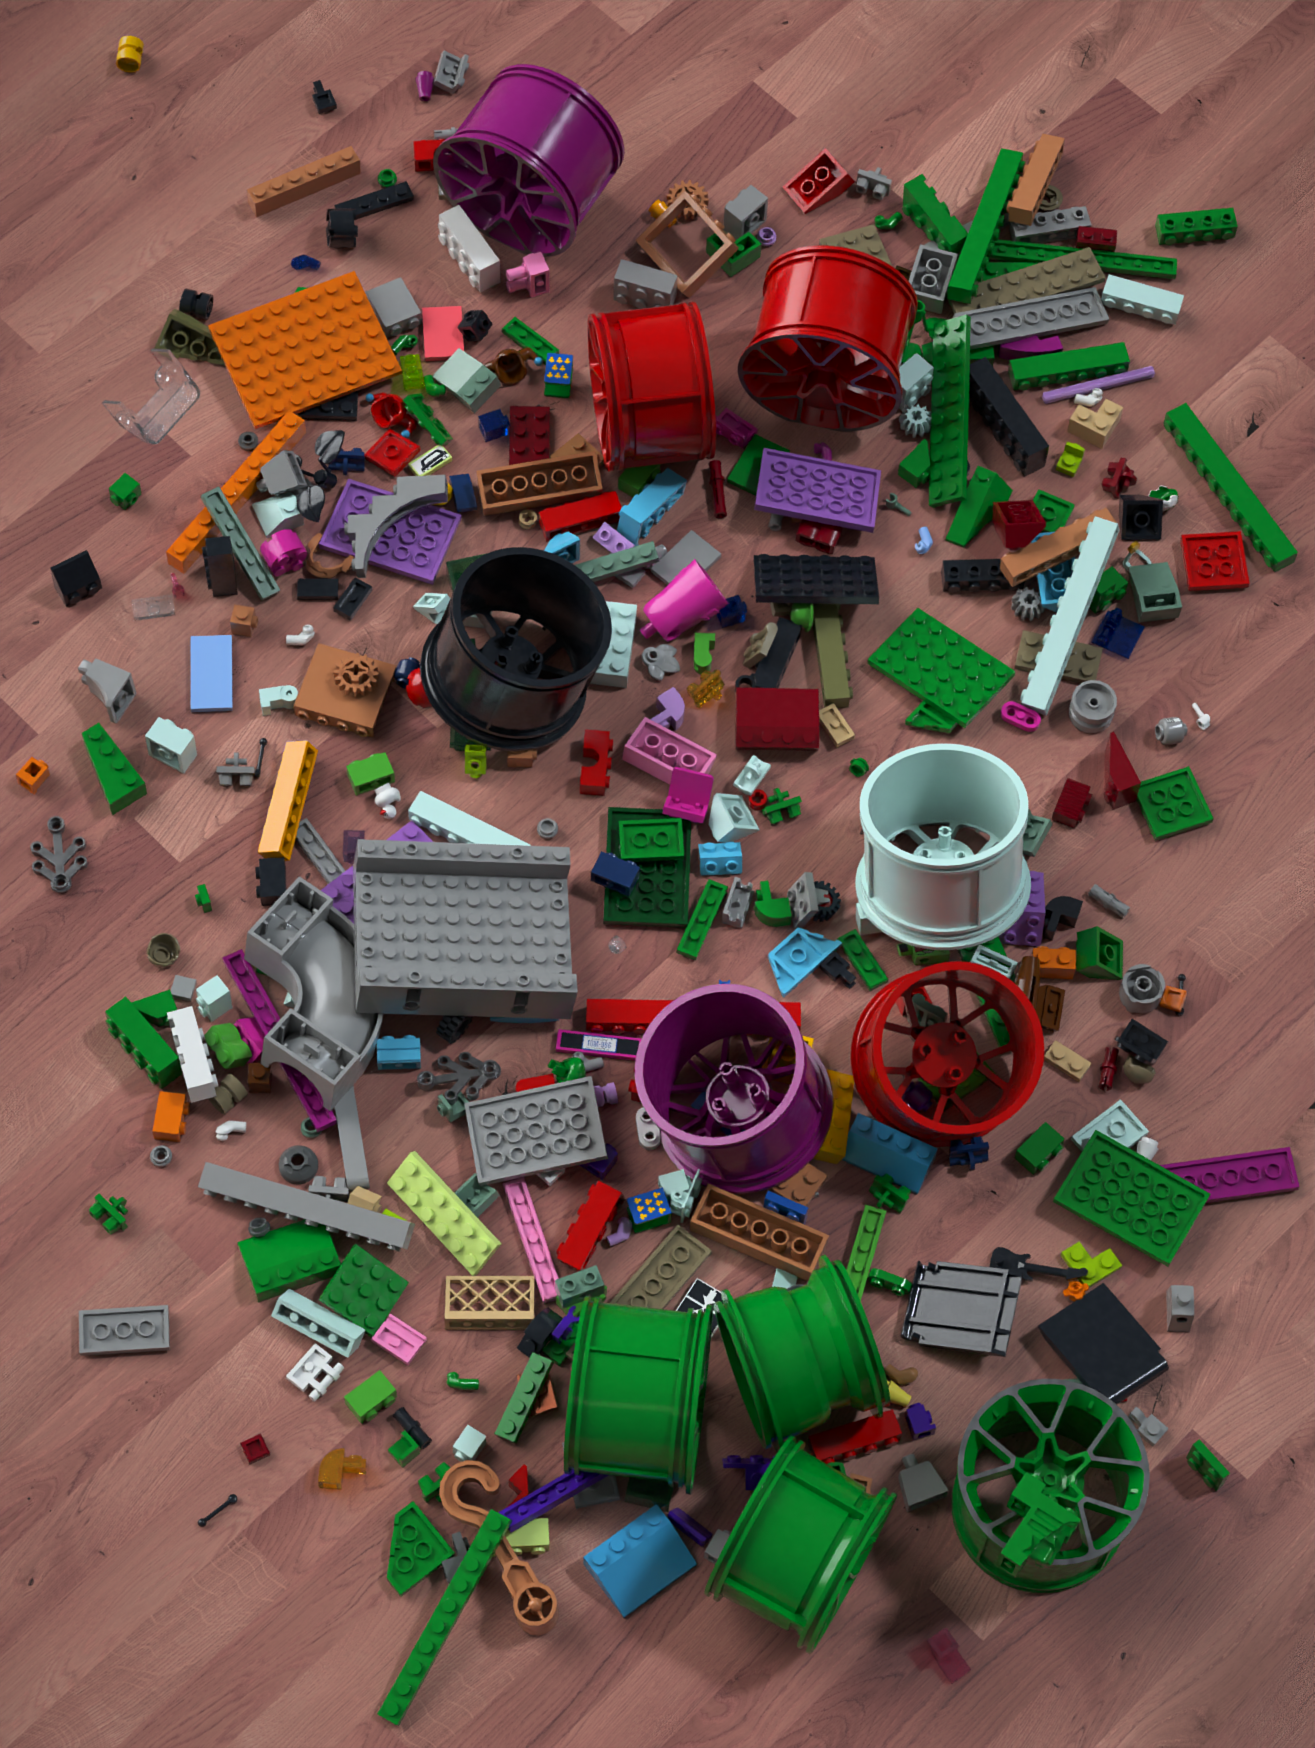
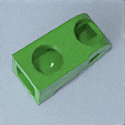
[694,633,715,674]

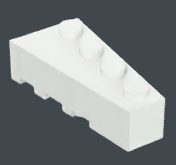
[167,1006,218,1103]

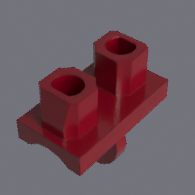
[1102,457,1137,499]

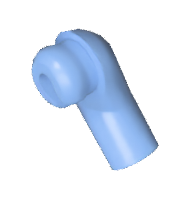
[915,527,933,554]

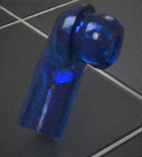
[291,255,321,270]

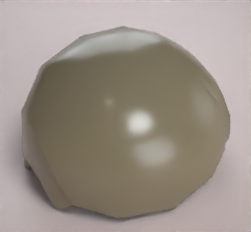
[146,933,180,968]
[1123,1055,1156,1084]

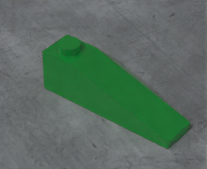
[945,466,1013,548]

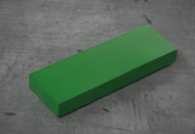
[502,317,559,365]
[837,929,889,991]

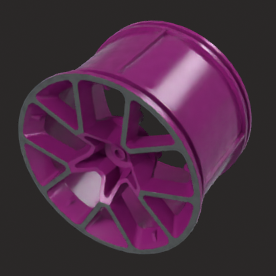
[433,64,625,257]

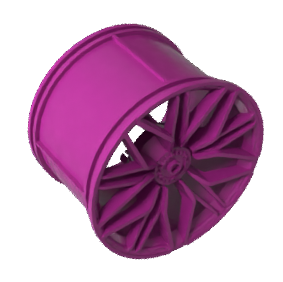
[635,984,834,1194]

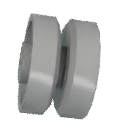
[1069,680,1117,733]

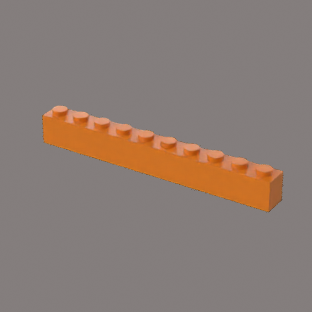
[166,411,306,574]

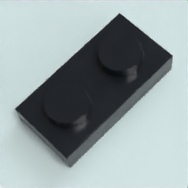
[333,577,372,621]

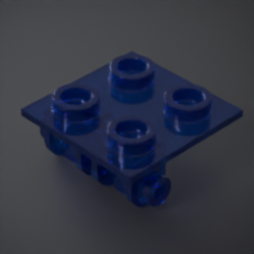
[1091,608,1145,659]

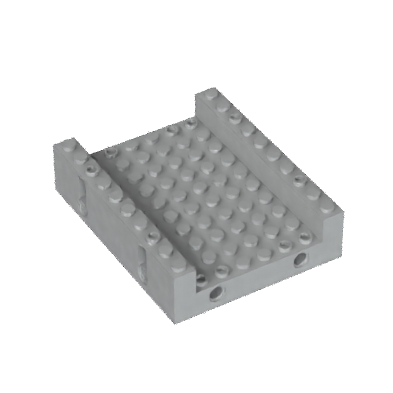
[353,839,578,1019]

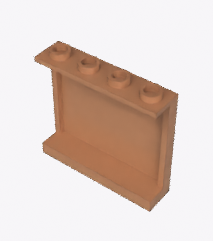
[294,643,397,737]

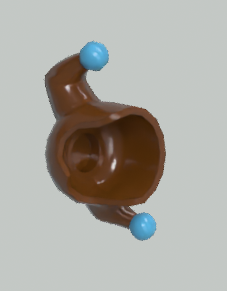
[484,347,543,385]

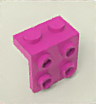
[662,767,714,823]

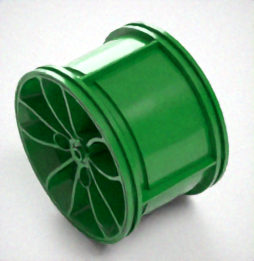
[704,1435,897,1655]

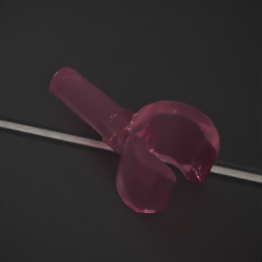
[170,573,185,598]

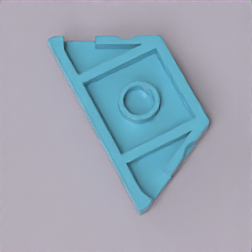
[768,927,842,997]

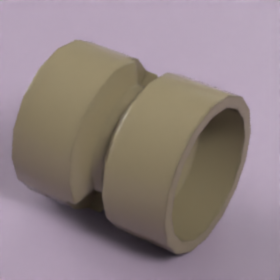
[208,1074,248,1115]

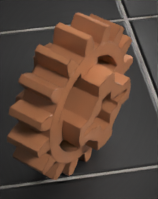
[667,180,709,220]
[334,653,379,697]

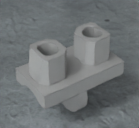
[856,167,892,200]
[216,752,256,786]
[308,1176,349,1202]

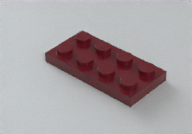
[509,406,550,465]

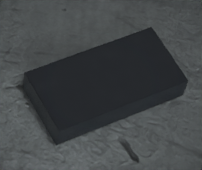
[297,579,339,600]

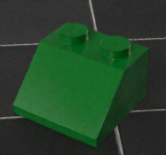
[1076,926,1123,980]

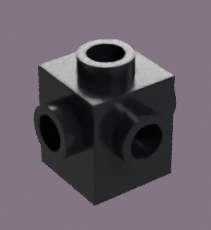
[457,310,493,342]

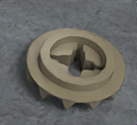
[1039,185,1063,212]

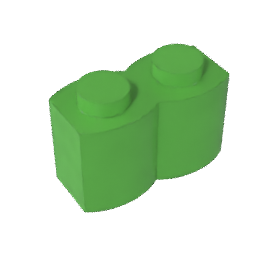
[204,1023,252,1069]

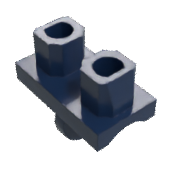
[328,448,365,475]
[949,1136,989,1171]

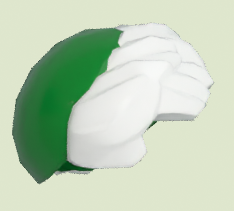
[1148,485,1179,511]

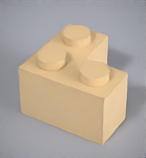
[1067,399,1123,449]

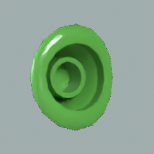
[790,603,814,632]

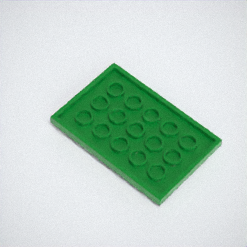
[867,608,1015,728]
[1053,1130,1210,1267]

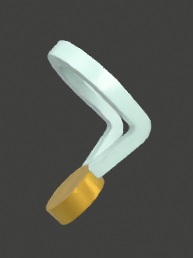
[1123,541,1151,571]

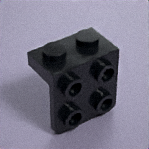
[1115,1018,1169,1064]

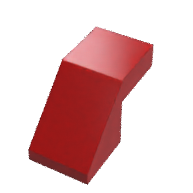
[506,1464,528,1508]

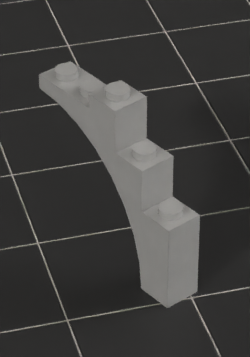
[344,475,448,578]

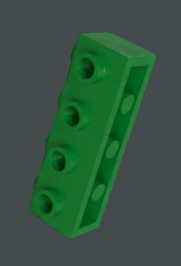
[1155,208,1238,245]

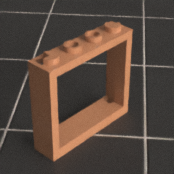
[636,191,739,298]

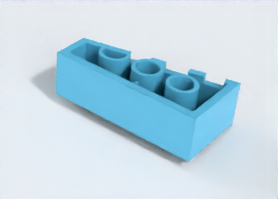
[617,468,687,547]

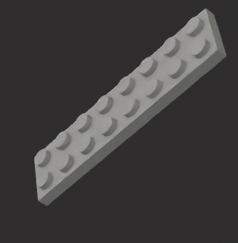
[953,287,1109,350]

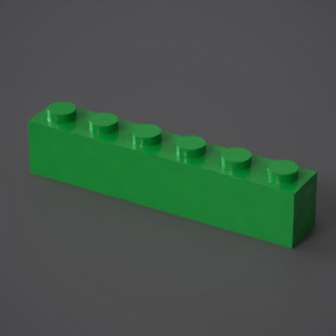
[1008,342,1130,390]

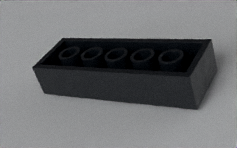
[969,357,1049,477]

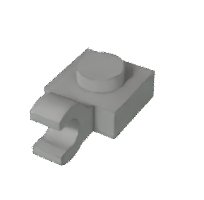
[1128,1407,1169,1446]

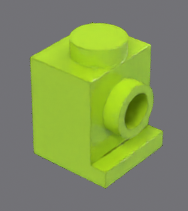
[465,744,487,778]

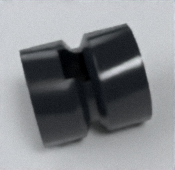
[179,288,214,320]

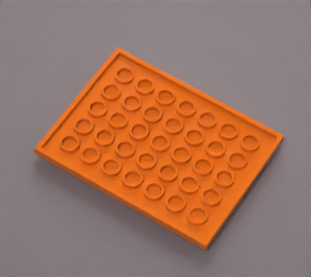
[208,271,402,429]

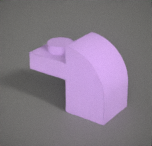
[650,687,685,731]

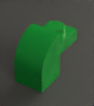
[754,881,792,927]

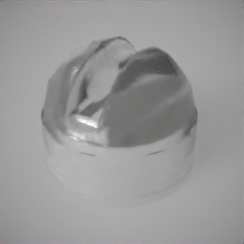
[608,935,627,954]

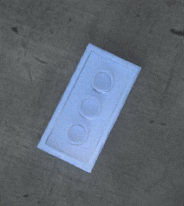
[191,635,233,712]

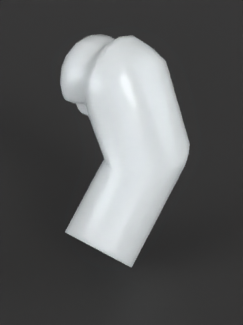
[215,1120,247,1141]

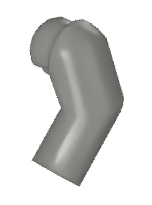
[572,1052,604,1072]

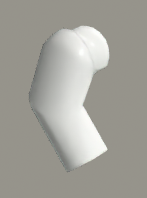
[1074,388,1103,407]
[286,625,315,645]

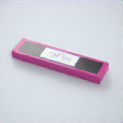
[556,1029,641,1061]

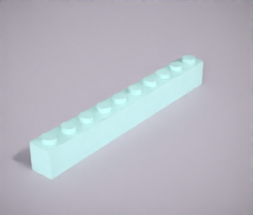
[1020,516,1120,716]

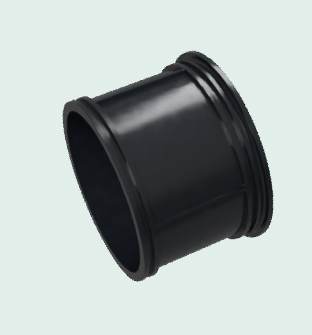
[420,547,612,751]

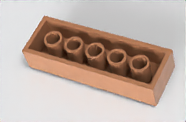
[476,451,603,516]
[690,1184,829,1281]

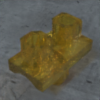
[687,669,725,708]

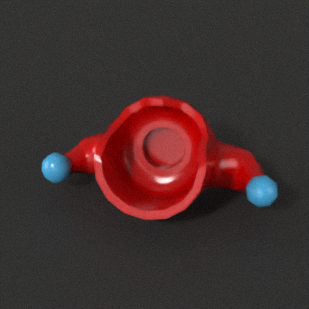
[366,392,417,438]

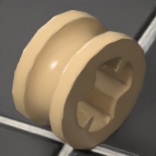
[519,509,537,529]

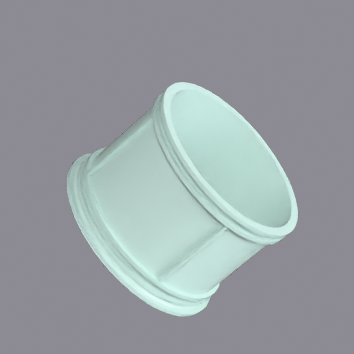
[855,744,1031,950]

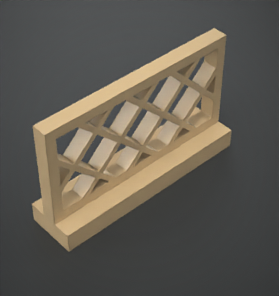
[445,1276,534,1330]

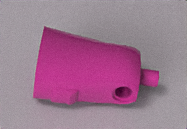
[640,559,729,642]

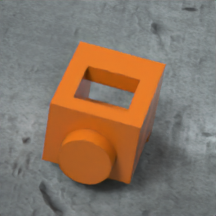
[16,757,50,795]

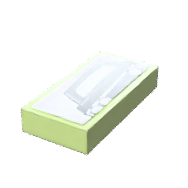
[408,444,452,476]

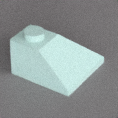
[252,492,304,538]
[708,793,760,842]

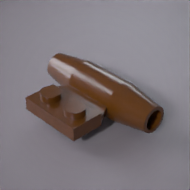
[1009,956,1065,1039]

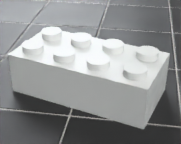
[438,205,500,293]

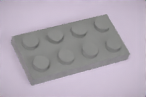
[79,1305,170,1356]

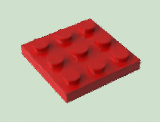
[1180,531,1250,591]

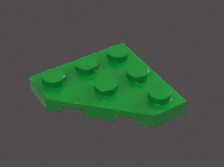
[387,1501,455,1597]

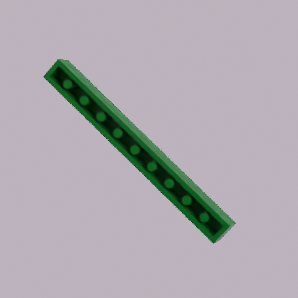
[948,148,1026,304]
[1164,403,1298,572]

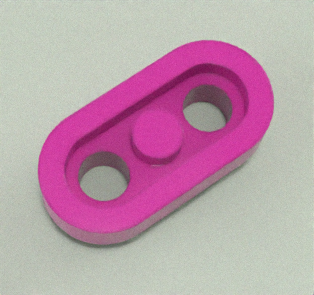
[1001,701,1041,732]

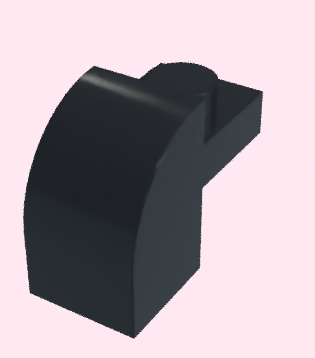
[1043,896,1083,940]
[517,1307,563,1358]

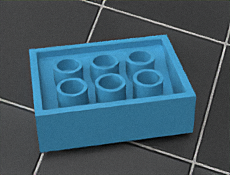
[583,1504,697,1618]

